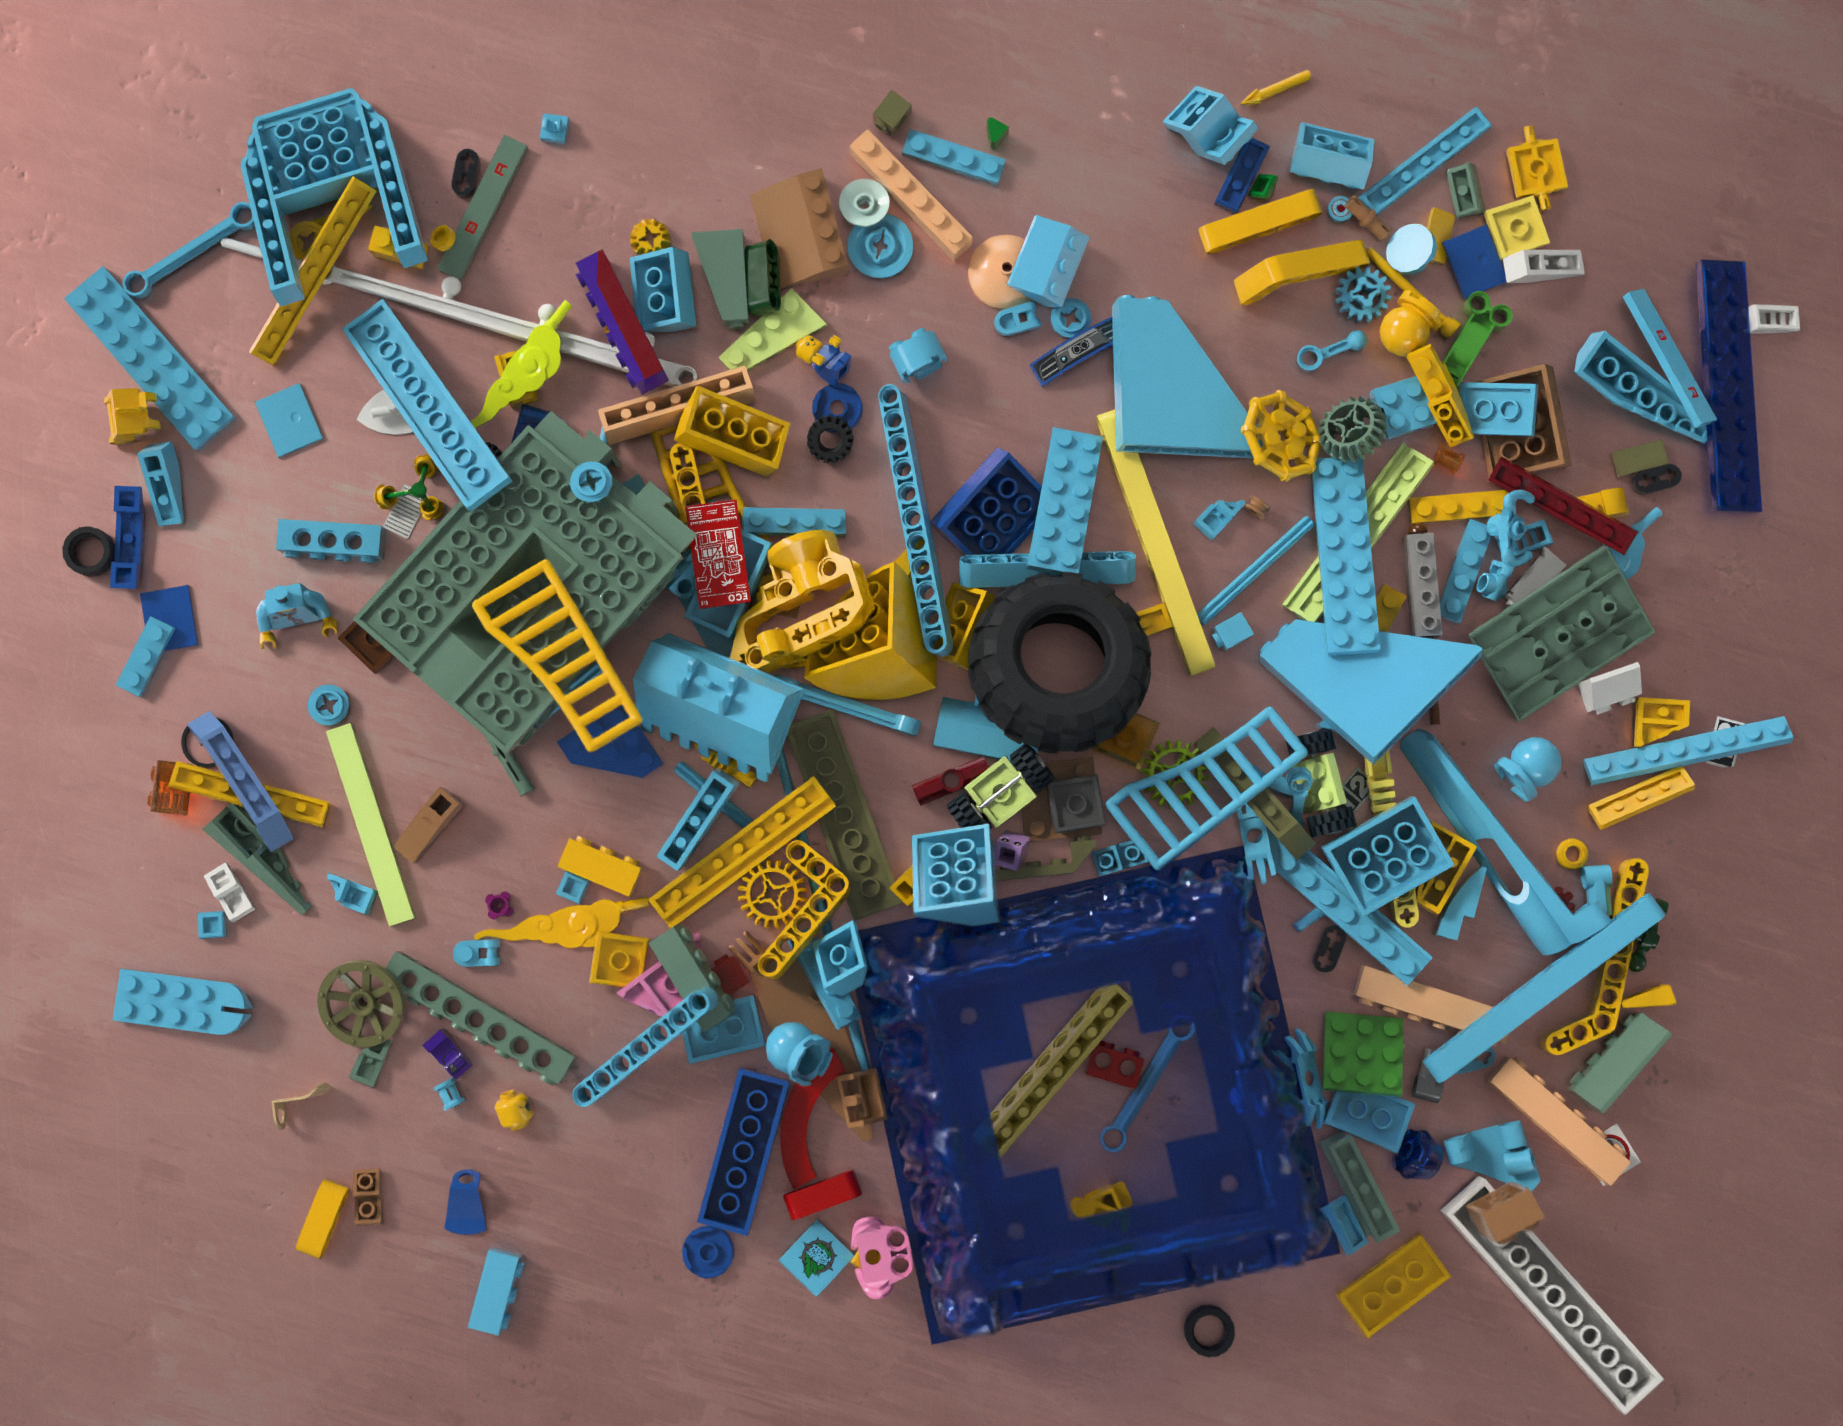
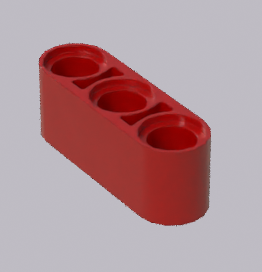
[783,1170,862,1221]

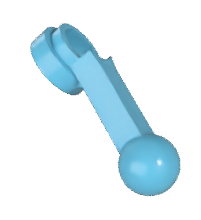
[1297,330,1367,372]
[1286,767,1313,828]

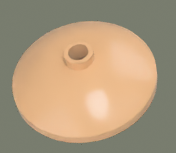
[968,235,1032,310]

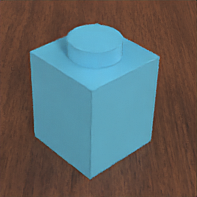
[1211,612,1254,652]

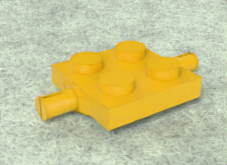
[1506,125,1568,211]

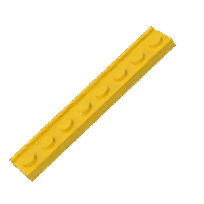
[648,776,837,928]

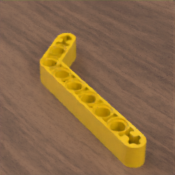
[1540,858,1649,1055]

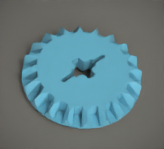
[847,214,913,279]

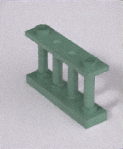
[1319,1131,1400,1243]

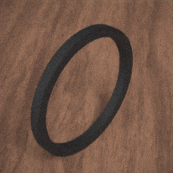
[181,717,234,768]

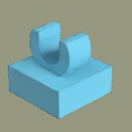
[540,113,569,144]

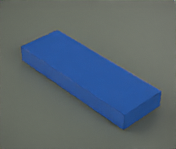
[1214,138,1270,214]

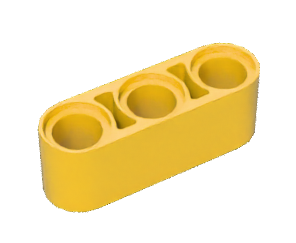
[295,1179,349,1259]

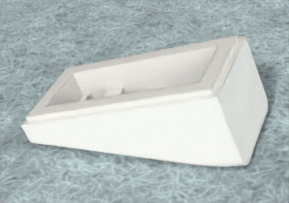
[1743,304,1800,334]

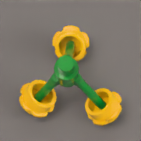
[374,454,445,521]

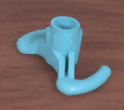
[1487,490,1535,567]

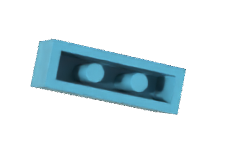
[468,1247,525,1336]

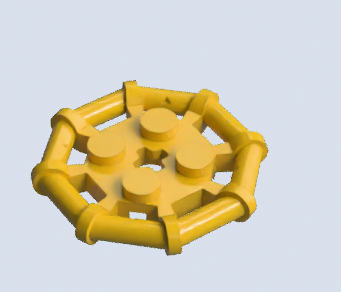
[1241,390,1321,482]

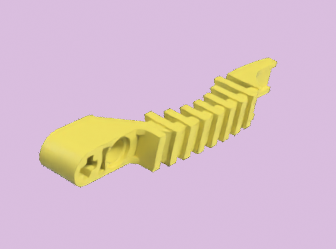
[1365,750,1419,928]

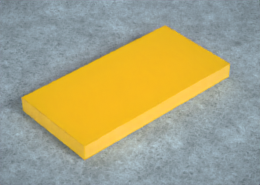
[1335,1233,1452,1339]

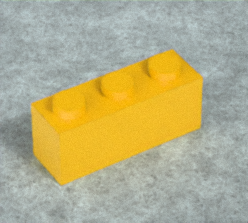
[557,836,643,897]

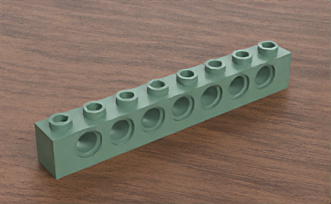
[386,951,577,1086]

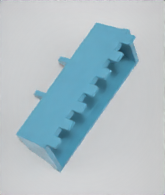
[633,633,805,782]

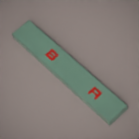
[437,135,528,281]

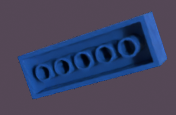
[697,1067,791,1236]

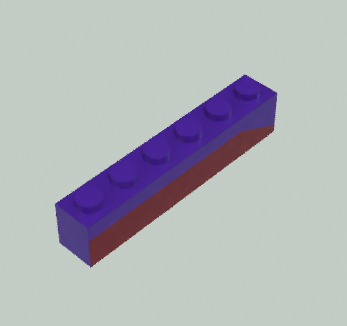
[576,249,669,395]

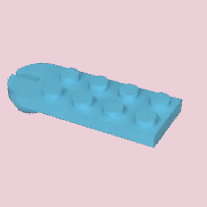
[113,969,252,1035]

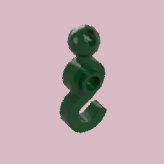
[1629,898,1668,972]

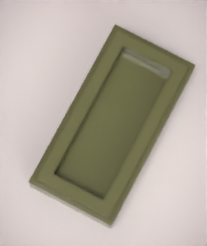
[1611,440,1669,478]

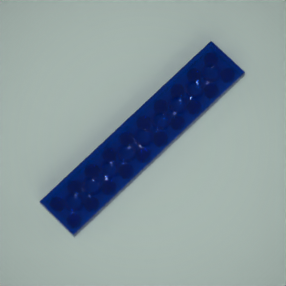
[1696,260,1762,513]

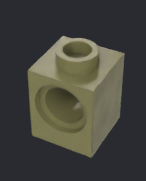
[873,89,912,136]

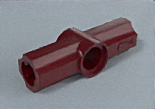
[912,756,989,806]

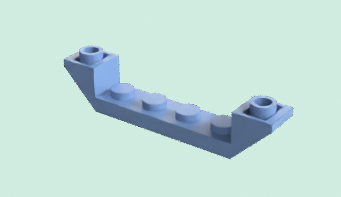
[187,711,294,852]

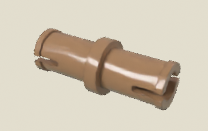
[1344,195,1392,241]

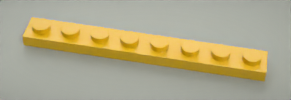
[249,176,377,366]

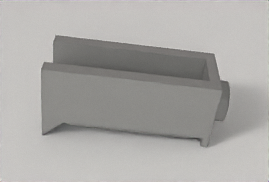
[1502,546,1567,607]

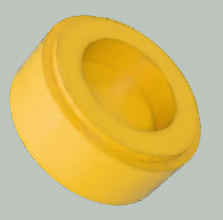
[430,225,456,252]

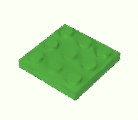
[1322,1012,1404,1097]

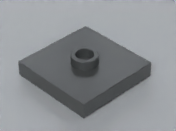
[1046,774,1106,834]

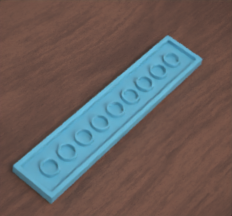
[342,299,512,512]

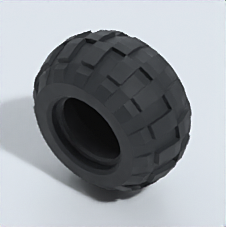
[968,572,1152,754]

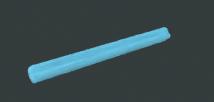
[1197,516,1315,625]

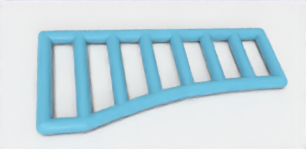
[1105,706,1308,871]

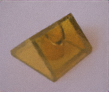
[1093,713,1160,770]

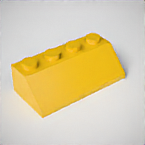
[674,385,790,477]

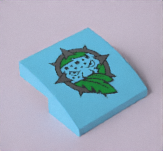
[778,1219,854,1297]

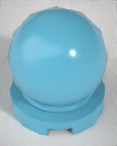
[1494,737,1562,802]
[766,1022,833,1086]

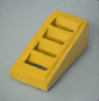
[1620,984,1677,1008]

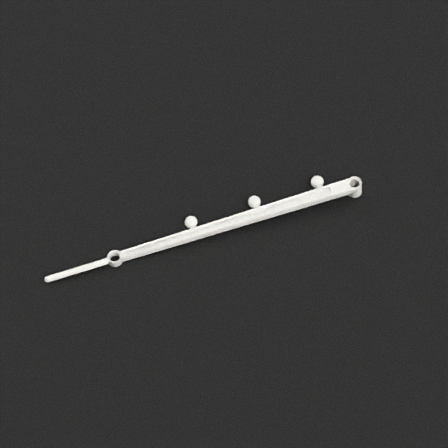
[221,237,698,387]

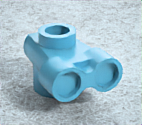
[1476,559,1515,602]

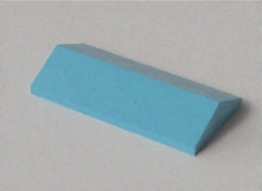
[933,697,1038,762]

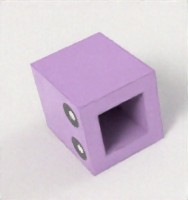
[995,830,1030,871]

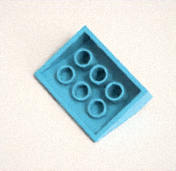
[1321,796,1454,917]
[912,824,999,926]

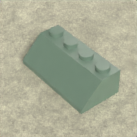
[1567,1012,1672,1114]

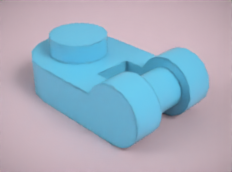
[994,302,1042,336]
[453,939,500,967]

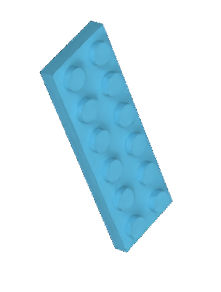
[1027,427,1103,575]

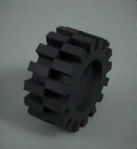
[807,415,854,463]

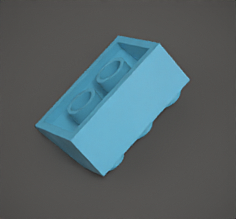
[1290,122,1374,189]
[1007,215,1090,307]
[630,247,696,333]

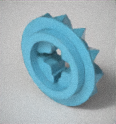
[1051,298,1091,338]
[570,461,612,503]
[308,684,350,726]

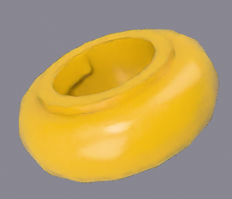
[1556,838,1589,870]

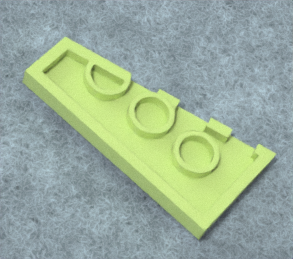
[718,288,827,371]

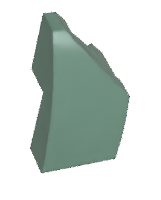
[349,1039,392,1089]

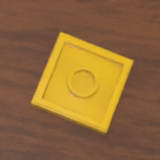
[589,931,649,987]

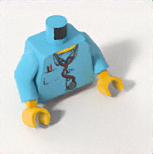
[256,583,338,650]

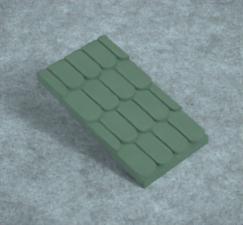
[1469,545,1656,722]

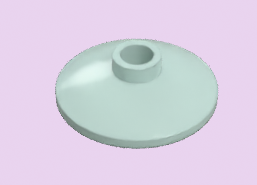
[839,179,890,227]

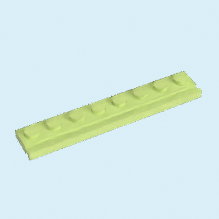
[1283,443,1434,622]

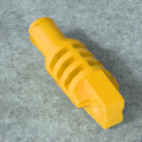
[694,742,758,788]

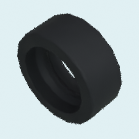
[62,526,115,577]
[1184,1305,1235,1357]

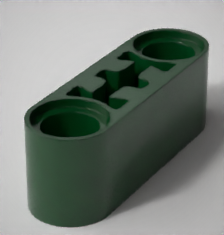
[744,239,781,316]

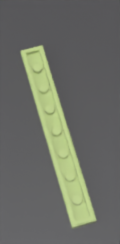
[326,723,415,927]

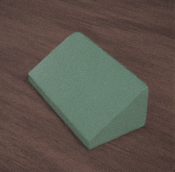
[1446,162,1486,219]

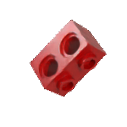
[1084,1041,1145,1090]

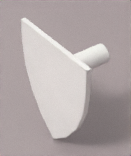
[356,389,413,435]

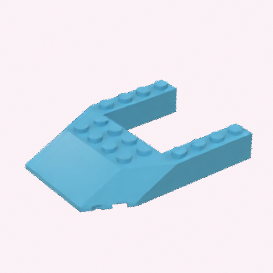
[240,88,428,307]

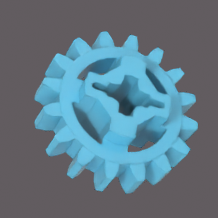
[1335,266,1392,323]

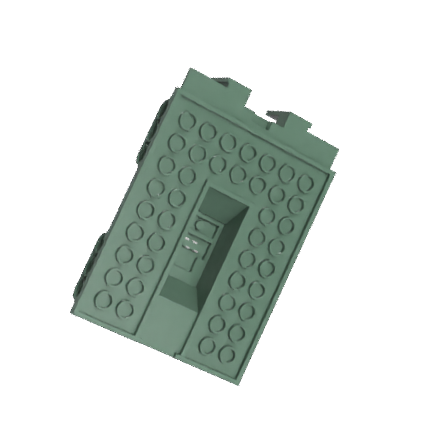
[353,411,697,755]

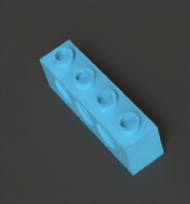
[276,519,386,563]
[656,768,740,871]

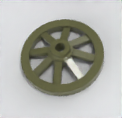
[317,960,405,1047]

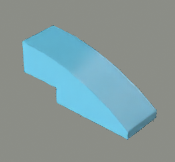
[1432,867,1487,940]

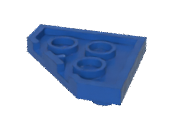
[557,705,664,778]

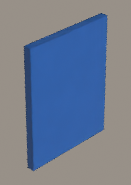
[1442,225,1507,299]
[140,585,198,651]

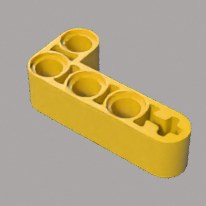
[670,443,706,548]

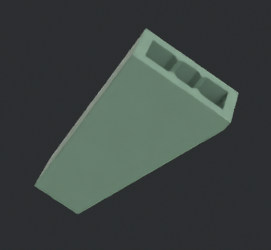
[692,229,750,329]

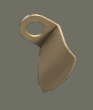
[272,1083,330,1130]

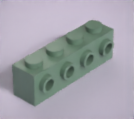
[649,924,736,1032]

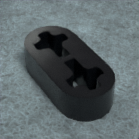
[451,149,481,199]
[1631,464,1682,495]
[1312,925,1346,973]

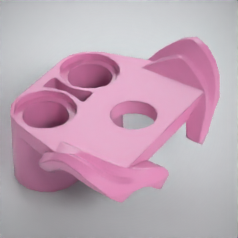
[851,1217,913,1299]

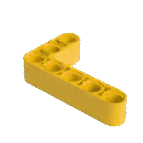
[1233,239,1371,305]
[758,840,852,980]

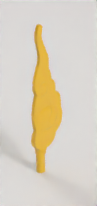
[474,897,650,948]

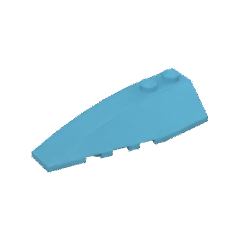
[1574,331,1719,444]

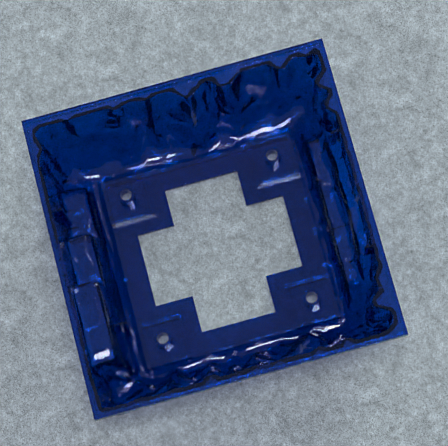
[855,845,1340,1345]

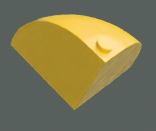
[804,562,937,700]

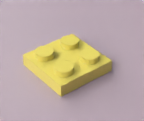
[1484,196,1550,261]

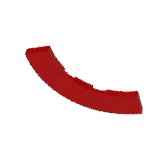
[780,1047,846,1190]

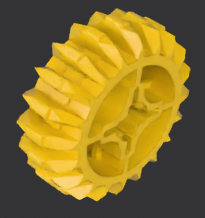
[738,859,808,929]

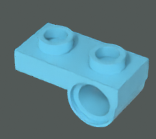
[666,548,696,598]

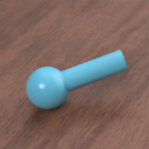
[1293,907,1327,933]

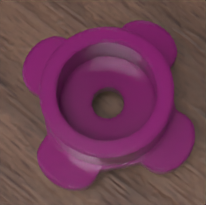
[485,891,513,919]

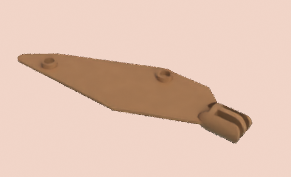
[728,930,873,1141]

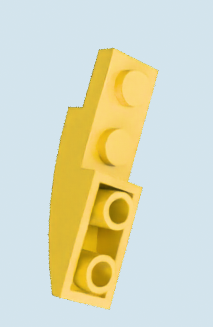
[1407,344,1474,448]

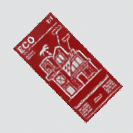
[685,499,751,610]

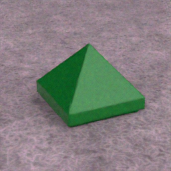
[1248,174,1278,199]

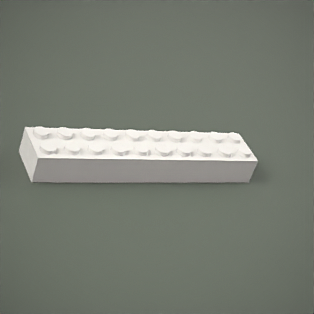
[1440,1176,1664,1415]

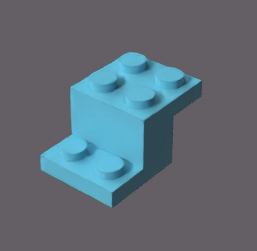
[1163,86,1259,165]

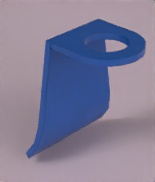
[444,1169,487,1235]

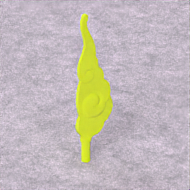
[470,300,573,428]

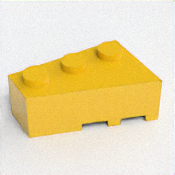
[1415,821,1477,916]

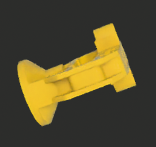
[729,530,875,673]

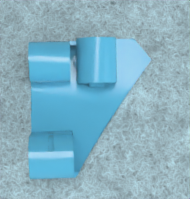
[1443,1121,1541,1192]

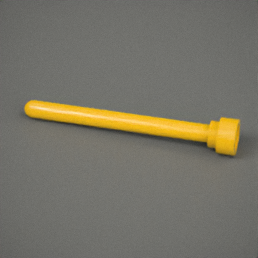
[1366,247,1462,340]

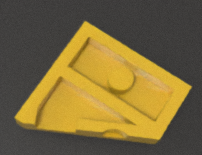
[1634,697,1690,747]

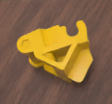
[104,388,161,445]
[1070,1181,1133,1233]

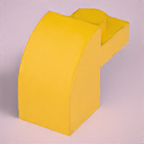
[1576,487,1629,518]

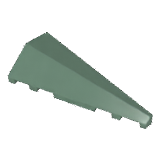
[202,804,311,915]

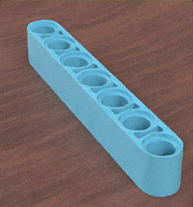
[959,551,1136,588]
[572,987,718,1107]

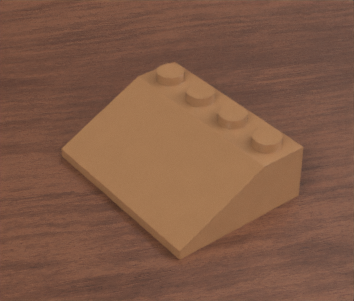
[750,168,849,290]
[1472,364,1572,477]

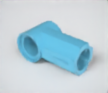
[1581,864,1613,915]

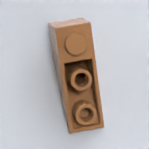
[393,787,464,864]

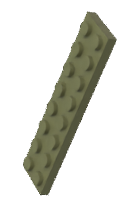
[787,709,903,921]

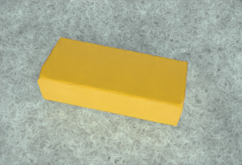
[1426,207,1455,265]

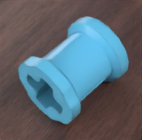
[433,1078,466,1111]

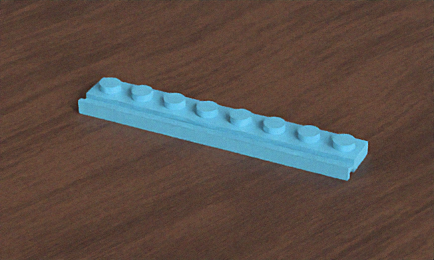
[1253,827,1433,986]

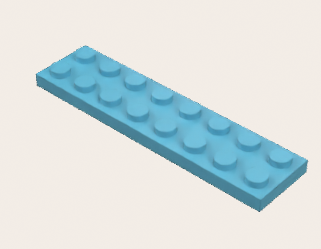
[64,266,235,451]
[1311,457,1381,656]

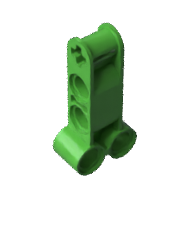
[1442,291,1513,387]

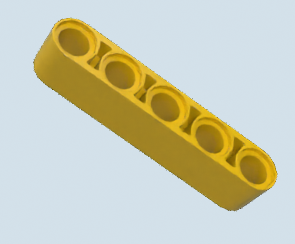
[1198,189,1323,254]

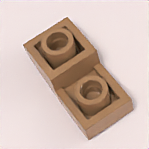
[353,1169,383,1226]

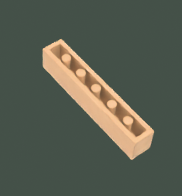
[849,129,973,262]
[598,366,755,445]
[1352,966,1509,1047]
[1485,1057,1631,1186]

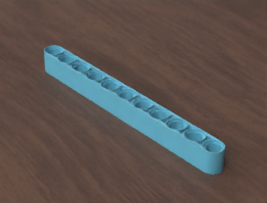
[878,384,953,657]
[1422,893,1666,1084]

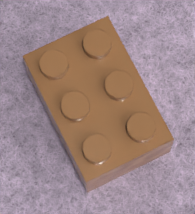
[1465,1181,1545,1244]

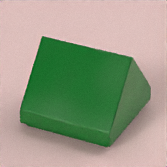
[986,117,1009,150]

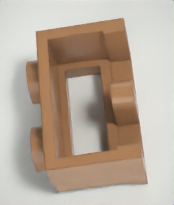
[837,1068,888,1128]

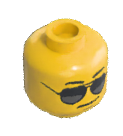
[495,1090,533,1131]

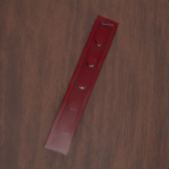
[1488,457,1639,555]

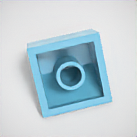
[812,920,868,996]

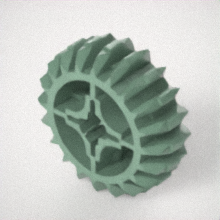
[1317,396,1388,463]

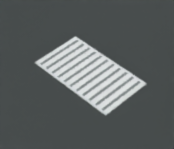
[383,484,428,539]

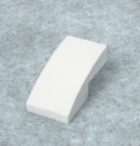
[204,862,255,923]

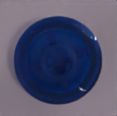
[1392,1129,1444,1180]

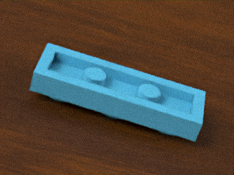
[116,616,176,697]

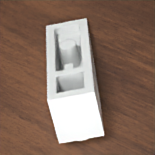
[1503,250,1585,283]

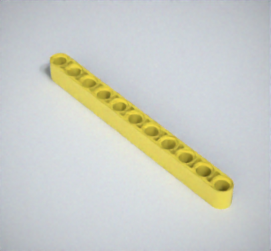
[1096,409,1215,676]

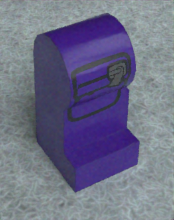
[423,1029,473,1080]

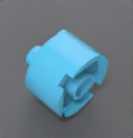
[889,328,948,383]

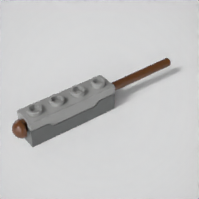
[1402,523,1443,725]

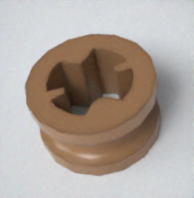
[1244,496,1270,519]

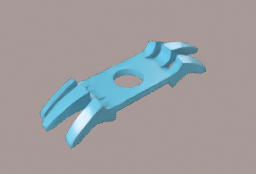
[1236,803,1276,884]
[1284,1028,1329,1129]

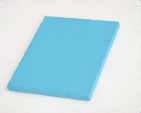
[255,383,323,458]

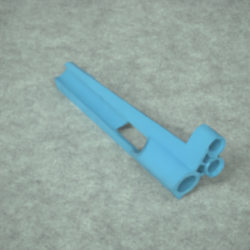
[1400,729,1612,955]

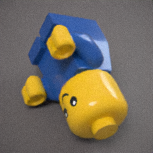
[796,335,852,387]

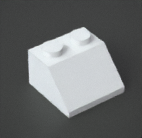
[1577,662,1642,715]

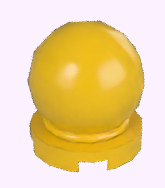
[1379,290,1445,357]

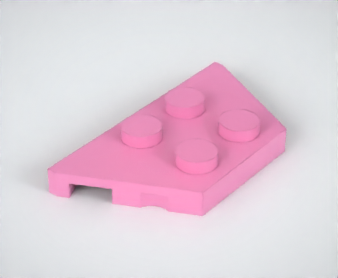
[617,933,702,1017]

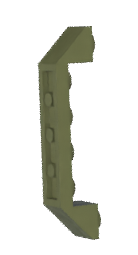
[1194,727,1316,860]
[996,835,1097,881]

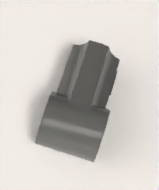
[1411,1048,1444,1104]

